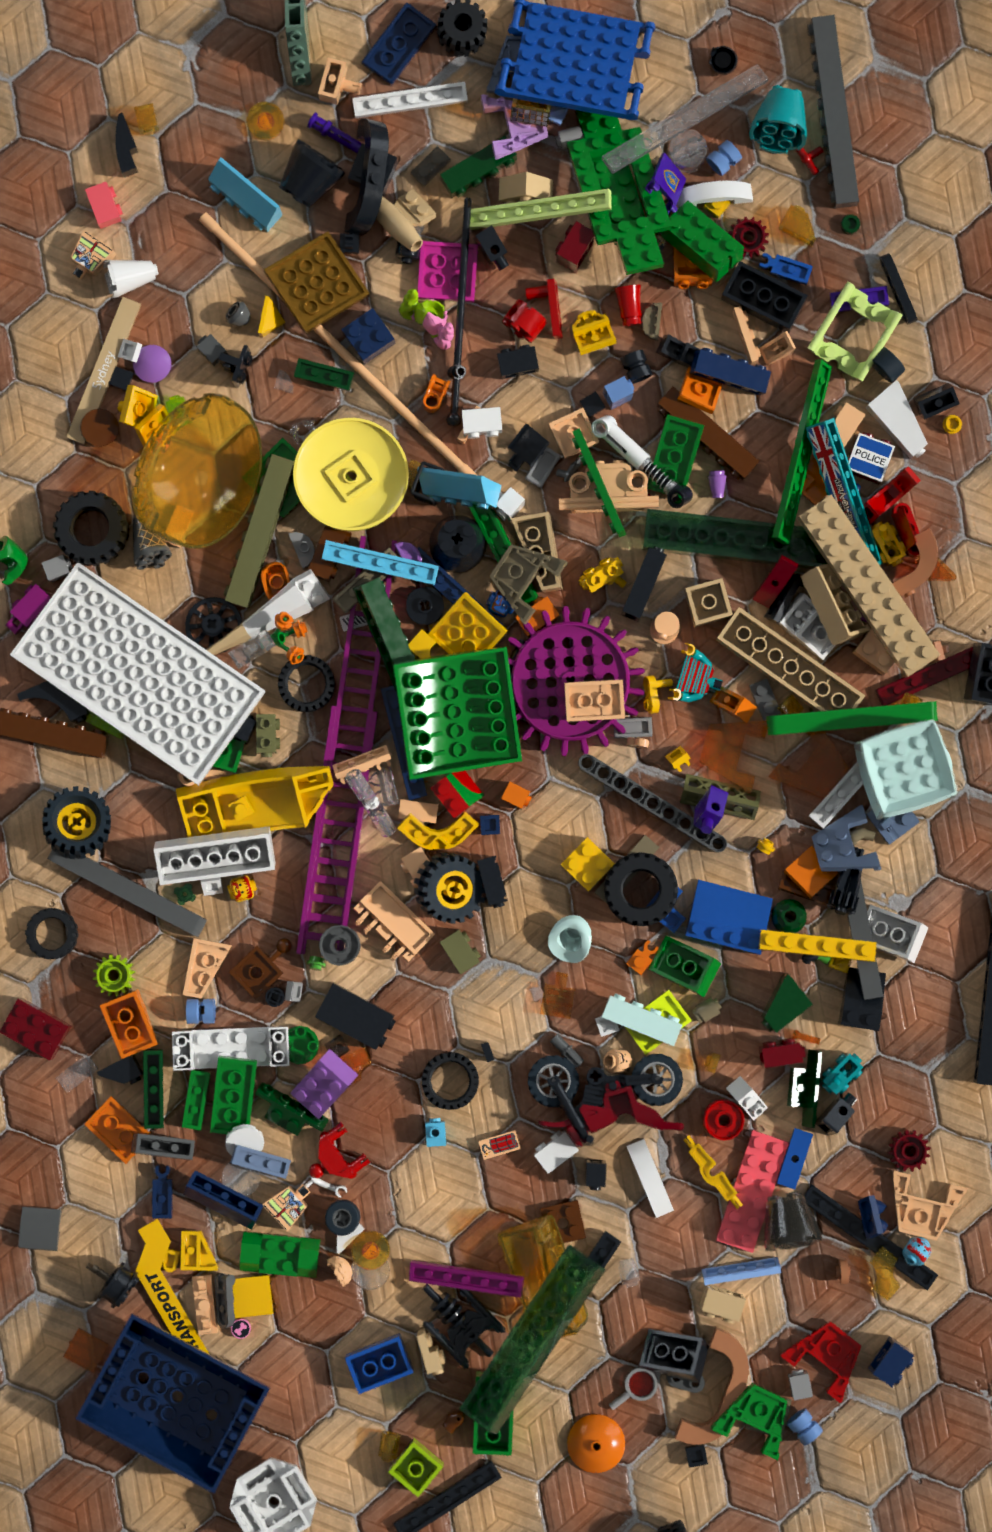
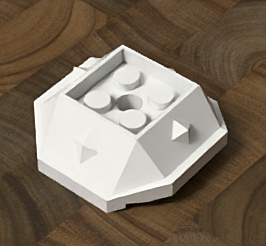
[229,1457,317,1532]

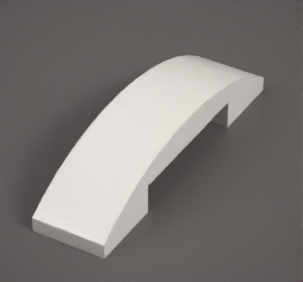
[677,181,753,209]
[626,1139,674,1218]

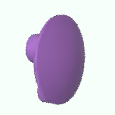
[133,345,172,383]

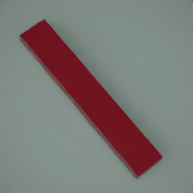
[875,647,973,706]

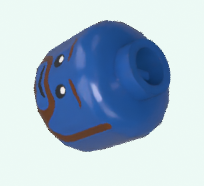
[486,590,514,618]

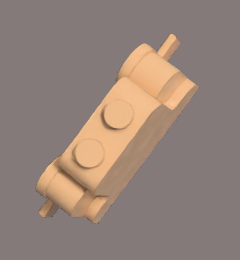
[559,460,659,513]

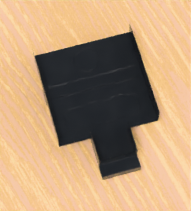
[508,424,550,472]

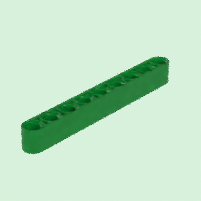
[766,701,938,735]

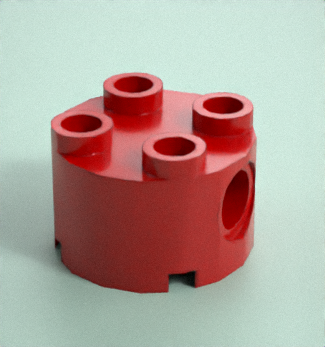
[501,299,547,343]

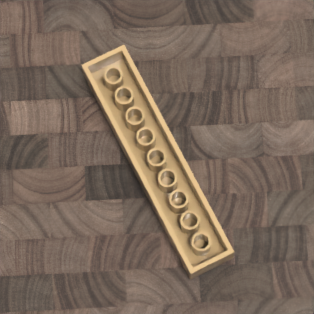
[797,494,940,678]

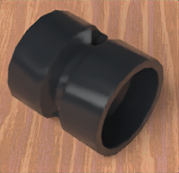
[620,349,653,384]

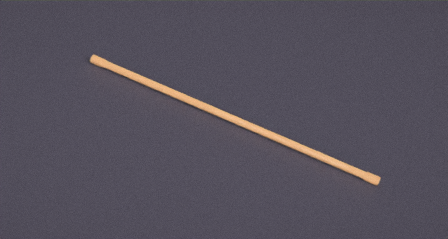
[199,212,477,475]

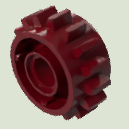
[728,217,769,259]
[888,1129,931,1172]

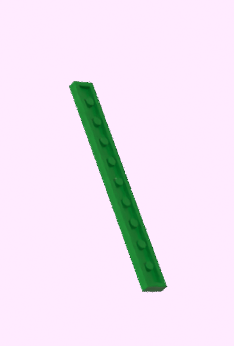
[772,359,832,545]

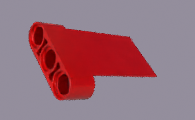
[891,502,920,557]

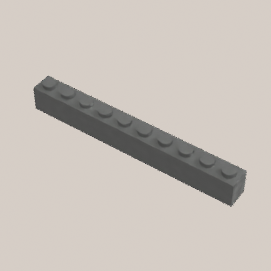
[807,15,859,209]

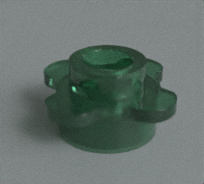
[174,883,196,905]

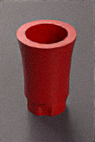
[615,285,642,326]

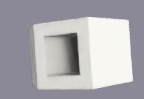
[726,1076,768,1120]

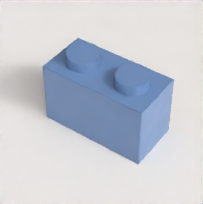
[603,376,635,410]

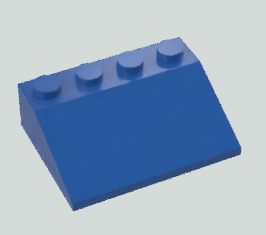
[684,880,773,955]

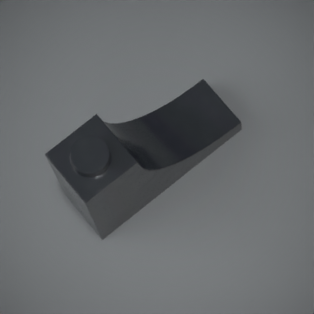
[17,681,91,723]

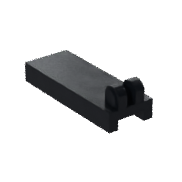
[764,574,804,623]

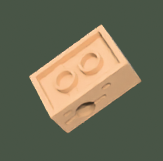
[565,679,625,722]

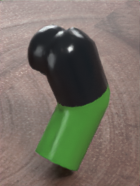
[801,955,831,965]

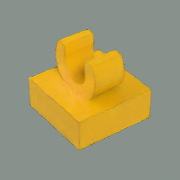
[665,746,691,772]

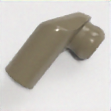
[850,828,876,845]

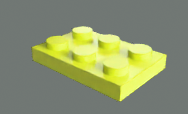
[624,989,692,1055]

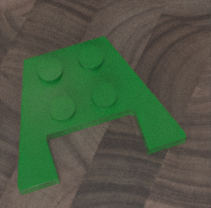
[711,1383,787,1461]

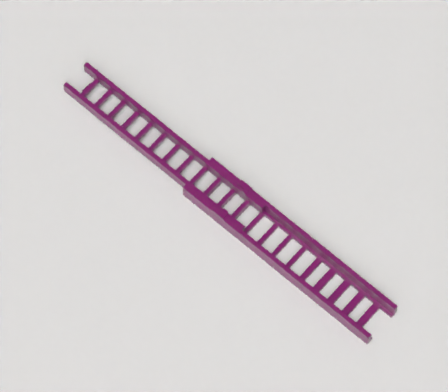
[296,536,398,954]

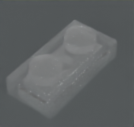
[56,1054,99,1093]

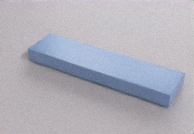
[701,1257,781,1285]

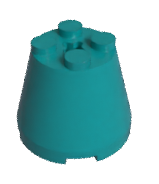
[749,85,807,154]

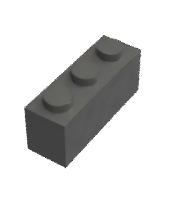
[131,1134,195,1160]

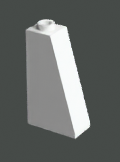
[866,380,928,459]

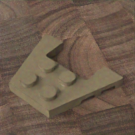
[490,544,568,624]

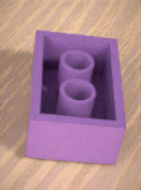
[290,1049,358,1119]

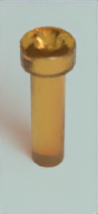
[792,1030,820,1044]

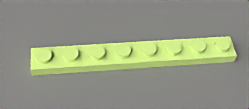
[470,189,612,230]

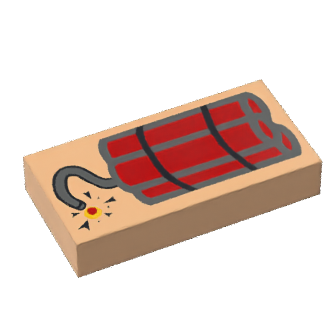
[478,1130,521,1160]

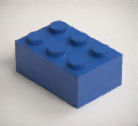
[345,1333,414,1394]

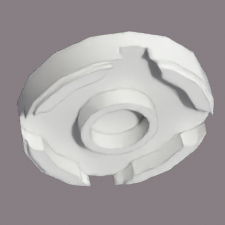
[225,1124,264,1156]

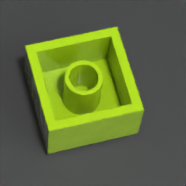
[388,1438,444,1497]

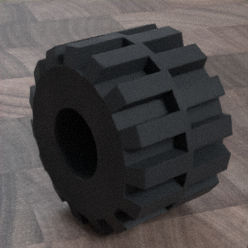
[437,0,488,57]

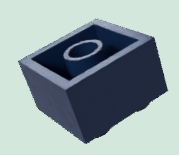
[341,308,395,365]
[868,1336,914,1387]

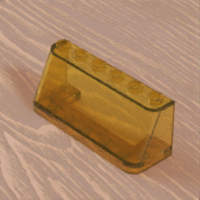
[497,1215,588,1342]

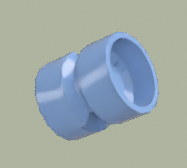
[706,140,742,176]
[186,999,216,1024]
[786,1408,823,1446]

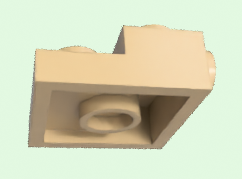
[417,1328,446,1376]

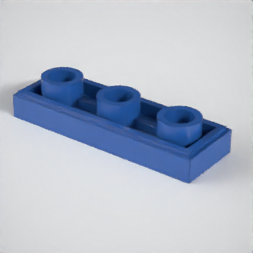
[776,1128,813,1189]

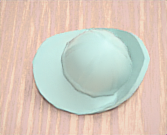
[548,915,592,963]

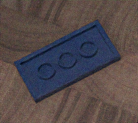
[361,2,437,86]

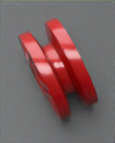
[703,1099,745,1141]

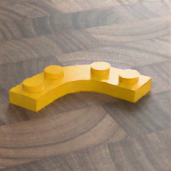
[397,811,479,850]

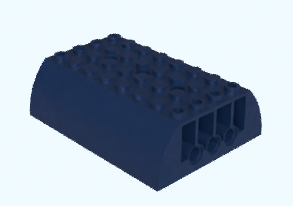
[76,1313,270,1493]

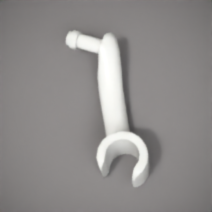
[305,1177,347,1197]

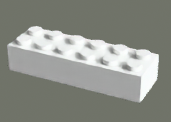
[154,826,276,885]

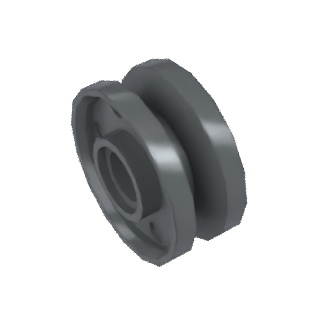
[319,925,361,966]

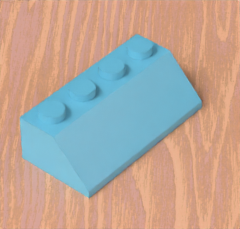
[208,157,282,232]
[417,467,502,510]

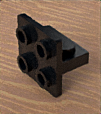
[218,345,253,388]

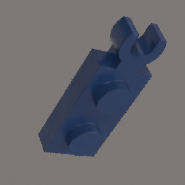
[152,1165,173,1219]

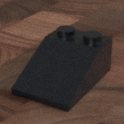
[838,967,886,1031]
[639,1329,709,1383]

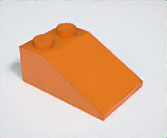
[100,989,158,1059]

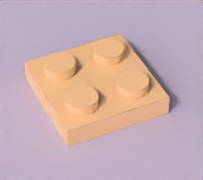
[549,408,599,459]

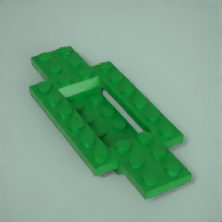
[567,110,672,275]

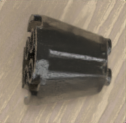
[764,1192,823,1251]

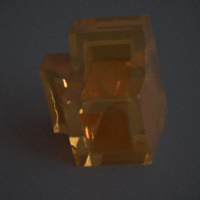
[342,1046,372,1083]

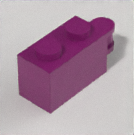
[5,584,52,635]

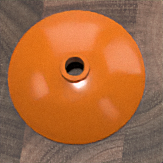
[567,1414,625,1473]

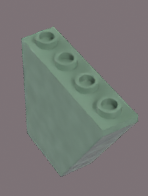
[285,0,312,86]

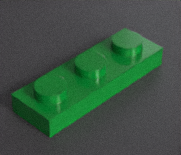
[182,1070,211,1130]

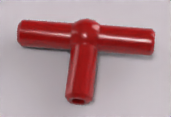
[795,146,823,176]

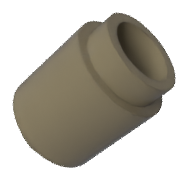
[692,997,722,1023]

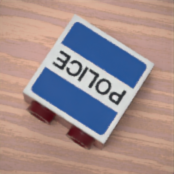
[848,432,895,485]

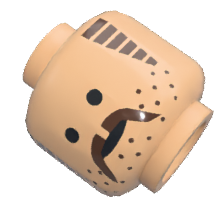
[603,1049,632,1074]

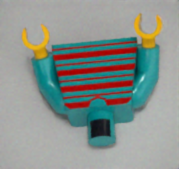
[668,643,723,703]

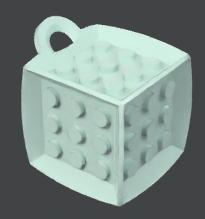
[854,719,957,820]

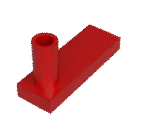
[526,278,563,339]

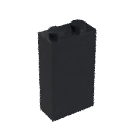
[621,546,667,622]
[315,983,396,1050]

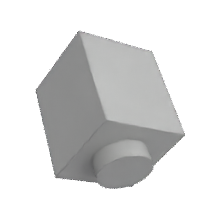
[42,555,73,583]
[787,1369,813,1401]

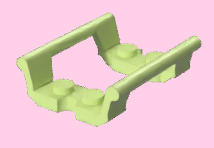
[808,281,903,382]

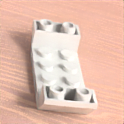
[172,1027,290,1071]

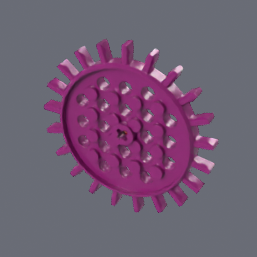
[508,606,645,756]

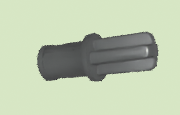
[549,1033,583,1068]

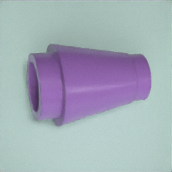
[708,470,727,498]

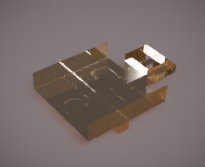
[540,972,575,1019]

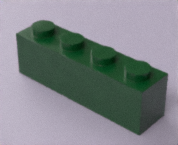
[440,136,517,198]
[143,1049,164,1129]

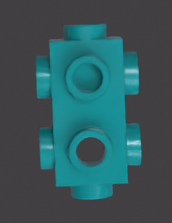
[821,1053,863,1095]

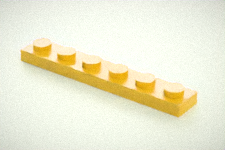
[759,930,876,962]

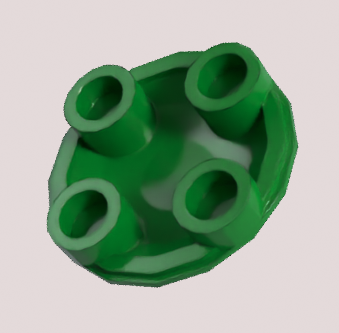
[288,1026,319,1065]

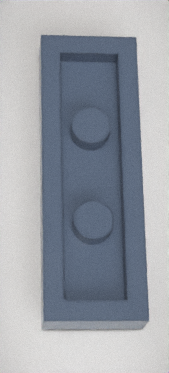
[230,1144,291,1179]

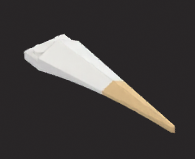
[206,569,330,655]

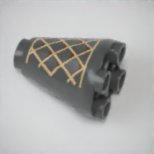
[133,515,172,570]

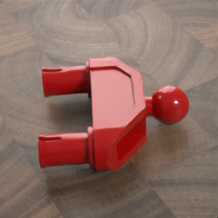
[309,1122,371,1179]

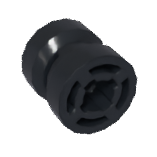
[265,987,285,1007]

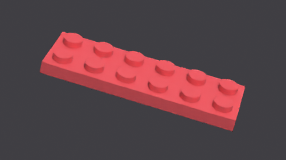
[716,1130,789,1253]

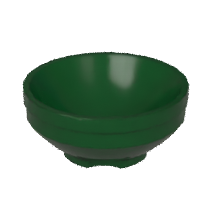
[772,899,807,933]

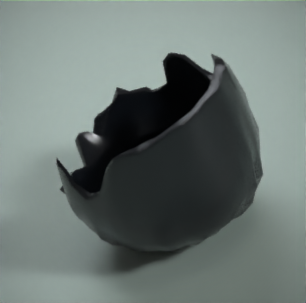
[709,46,738,75]

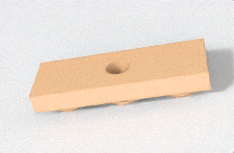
[732,306,761,365]

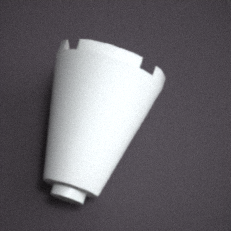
[103,260,158,298]

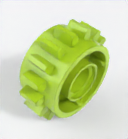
[93,954,136,996]

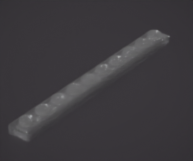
[602,64,768,174]

